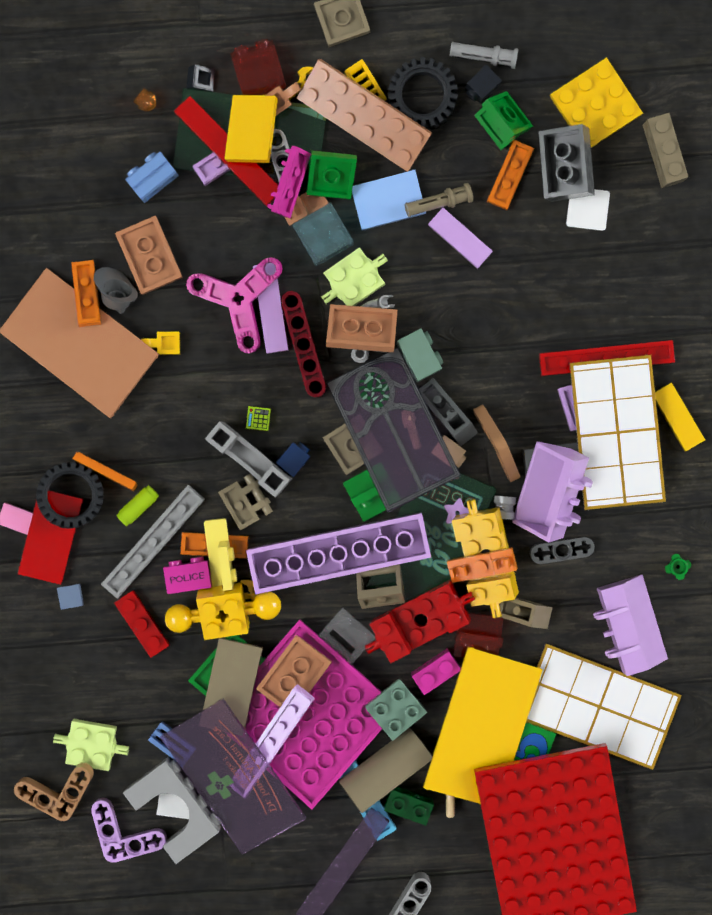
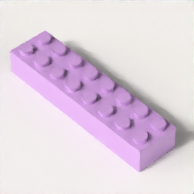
[246,512,431,594]

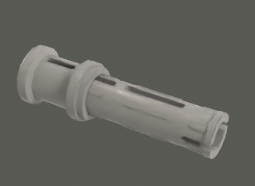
[450,42,518,69]

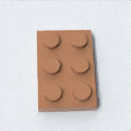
[115,215,183,295]
[326,304,397,353]
[256,635,332,707]

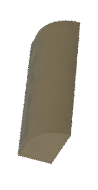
[338,728,432,813]

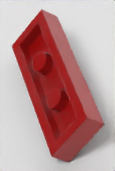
[114,590,170,658]

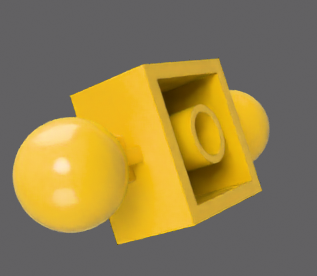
[165,582,281,640]

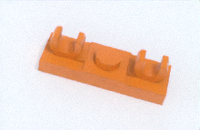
[447,547,518,583]

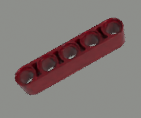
[281,291,326,398]

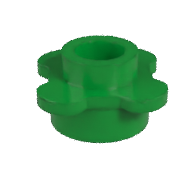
[665,554,691,580]

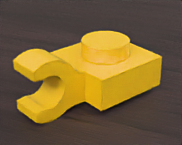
[141,332,180,355]

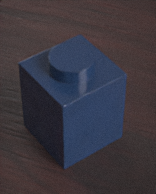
[277,442,311,477]

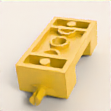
[452,499,519,618]

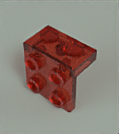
[230,39,286,96]

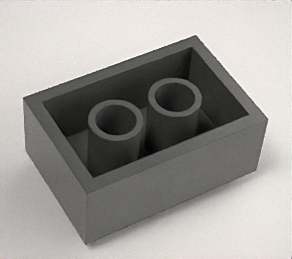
[539,124,595,202]

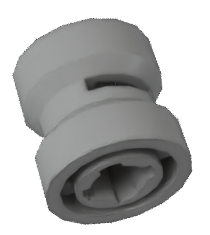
[494,495,516,520]

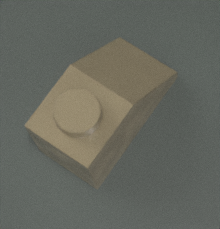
[500,598,553,629]

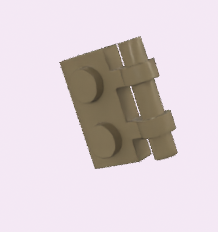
[218,473,273,530]

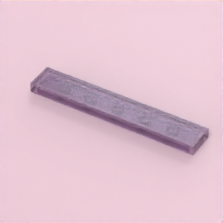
[296,807,389,915]

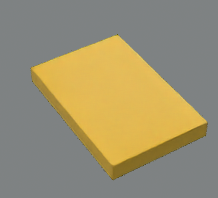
[225,95,278,163]

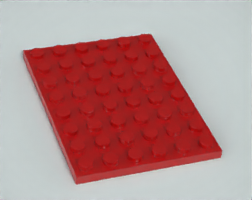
[474,743,637,915]

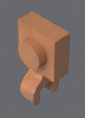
[265,82,301,115]

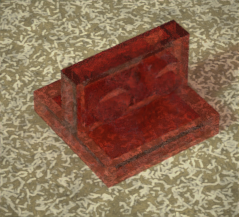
[453,613,503,657]

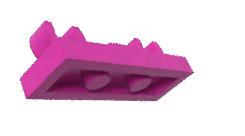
[267,146,311,218]

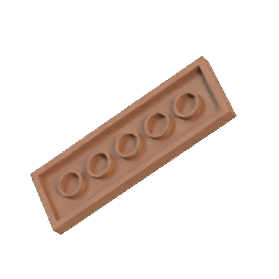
[297,59,432,172]

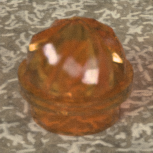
[133,88,156,111]

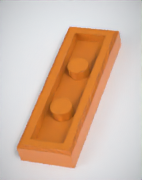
[487,140,534,210]
[71,260,101,327]
[73,452,137,491]
[181,532,249,559]

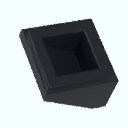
[186,65,215,92]

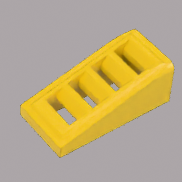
[344,59,387,101]

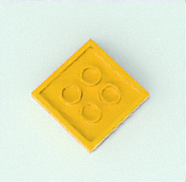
[550,57,643,148]

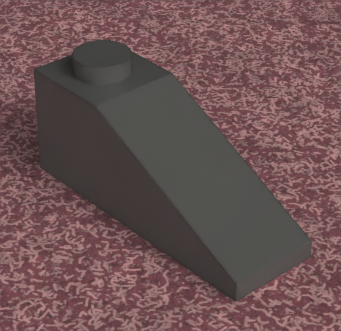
[419,378,478,447]

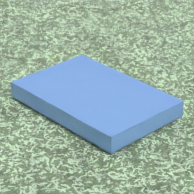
[352,170,426,231]

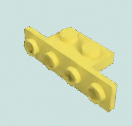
[204,518,237,591]

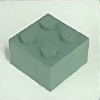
[396,329,444,383]

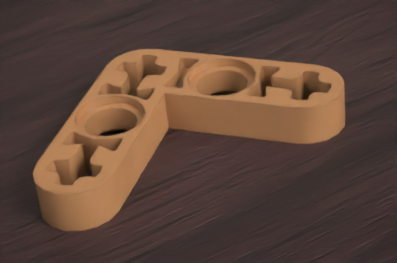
[473,404,521,483]
[14,763,94,821]

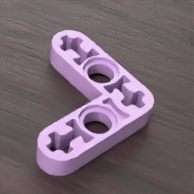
[91,798,167,862]

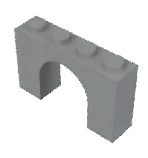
[205,421,292,497]
[123,756,221,864]

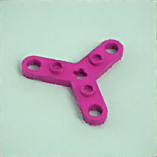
[186,257,282,353]

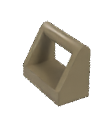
[356,564,405,609]

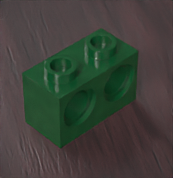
[384,786,434,826]

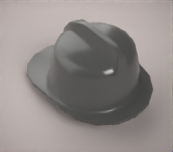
[93,267,138,314]

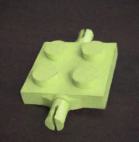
[321,247,388,306]
[53,719,129,771]

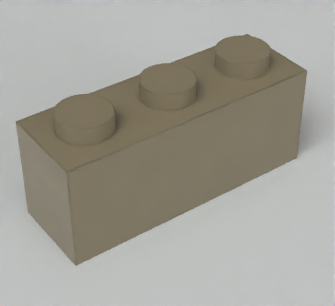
[643,113,688,188]

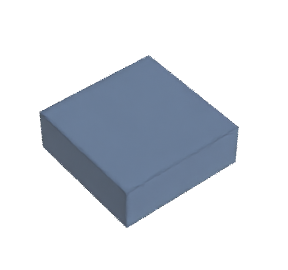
[57,584,84,610]

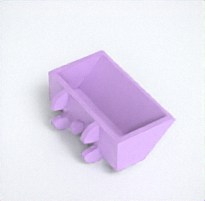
[512,441,593,542]
[593,575,668,676]

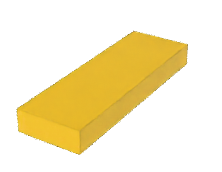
[655,383,705,451]

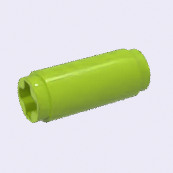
[116,485,159,526]

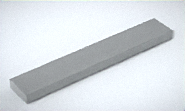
[101,485,205,599]

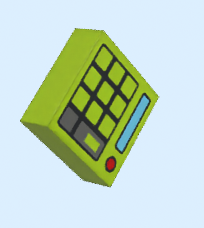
[246,406,271,431]

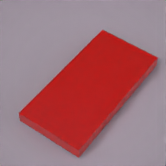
[18,490,83,585]

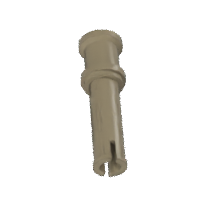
[405,183,473,217]

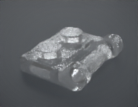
[318,607,375,665]

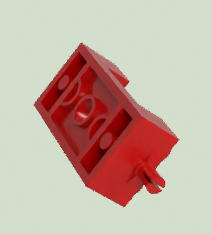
[365,580,475,663]

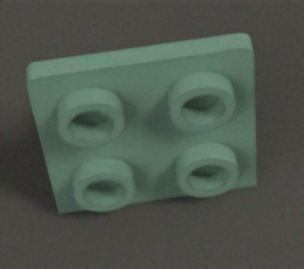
[365,679,427,741]

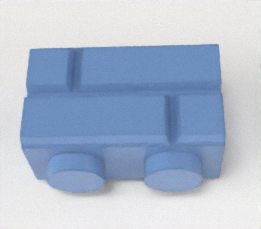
[125,152,179,203]

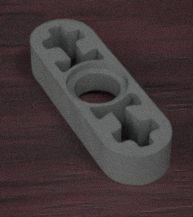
[530,537,595,564]

